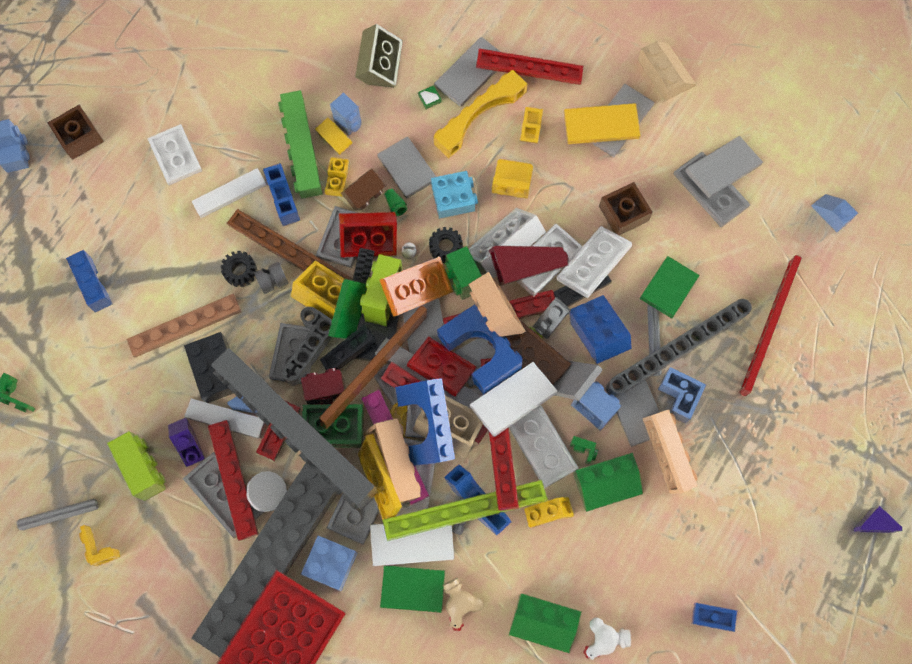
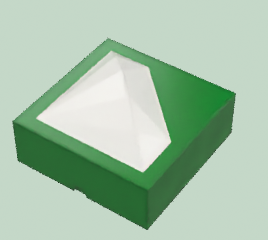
[418,85,442,109]

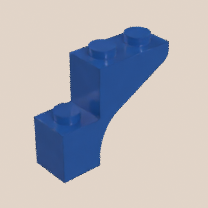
[444,464,511,536]

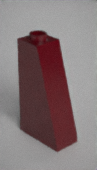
[489,246,569,286]

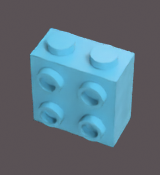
[431,171,478,219]

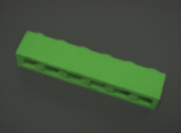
[278,90,323,199]

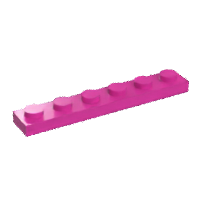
[361,390,430,505]

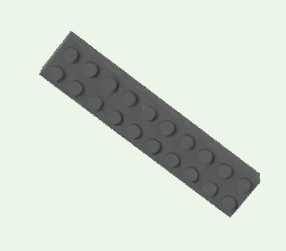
[211,348,378,510]
[191,463,338,657]

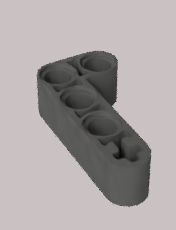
[282,307,332,386]

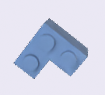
[0,119,30,173]
[658,367,706,424]

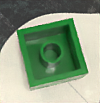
[444,246,482,300]

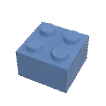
[571,381,621,431]
[301,536,357,591]

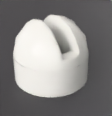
[402,242,417,259]

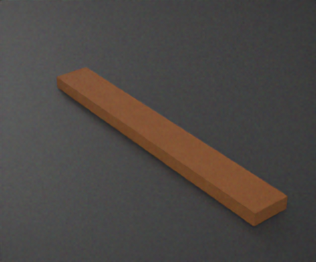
[227,209,353,281]
[320,306,427,430]

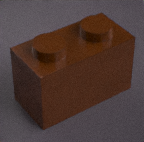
[341,169,386,210]

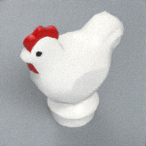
[583,618,631,660]

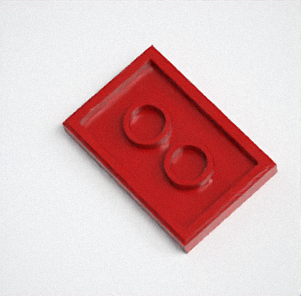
[407,336,477,397]

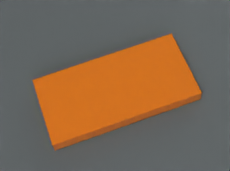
[380,257,453,317]

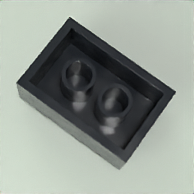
[184,332,234,403]

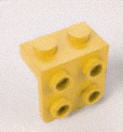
[492,159,533,199]

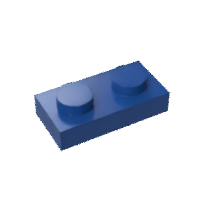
[692,603,737,632]

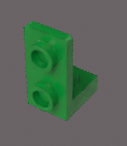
[0,372,36,413]

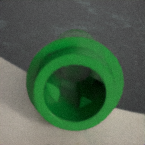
[384,189,407,216]

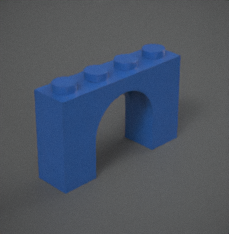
[437,304,523,395]
[395,378,455,466]

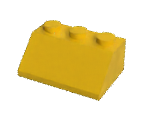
[291,260,344,320]

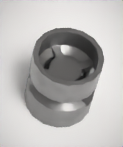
[254,262,288,294]

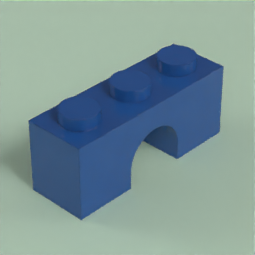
[263,163,300,226]
[66,250,112,313]

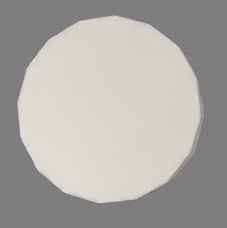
[246,471,287,512]

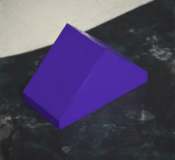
[854,506,903,533]

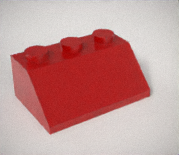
[339,212,397,257]

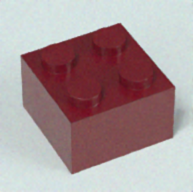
[301,368,346,405]

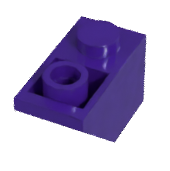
[168,417,205,467]

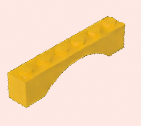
[434,70,527,159]

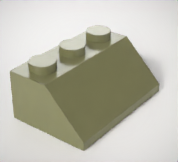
[355,24,403,87]

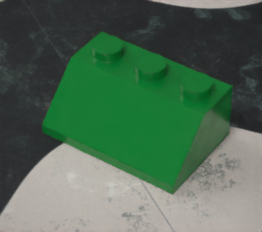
[573,453,643,512]
[509,593,582,653]

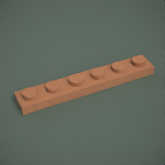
[126,293,242,358]

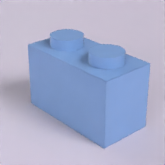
[330,93,362,135]

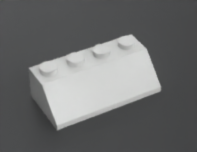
[469,207,546,278]

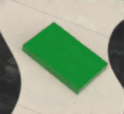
[639,256,700,319]
[328,279,367,339]
[380,566,445,613]

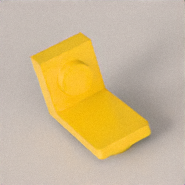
[524,497,574,528]
[79,525,121,566]

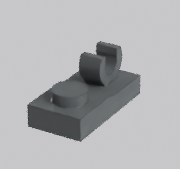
[533,298,571,339]

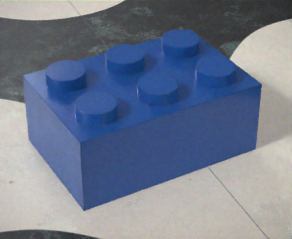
[569,295,632,364]

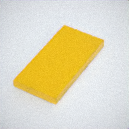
[564,103,641,144]
[358,434,402,520]

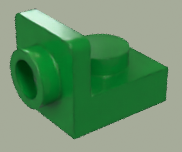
[570,436,598,464]

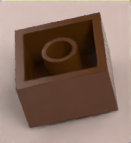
[47,104,104,160]
[599,182,653,235]

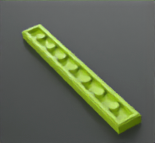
[382,480,547,541]

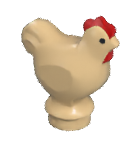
[443,578,483,631]

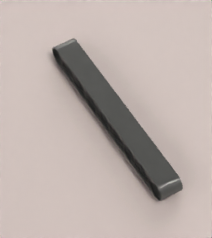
[606,299,752,398]

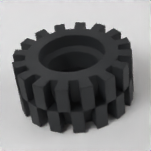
[429,227,463,263]
[353,248,375,284]
[221,251,257,287]

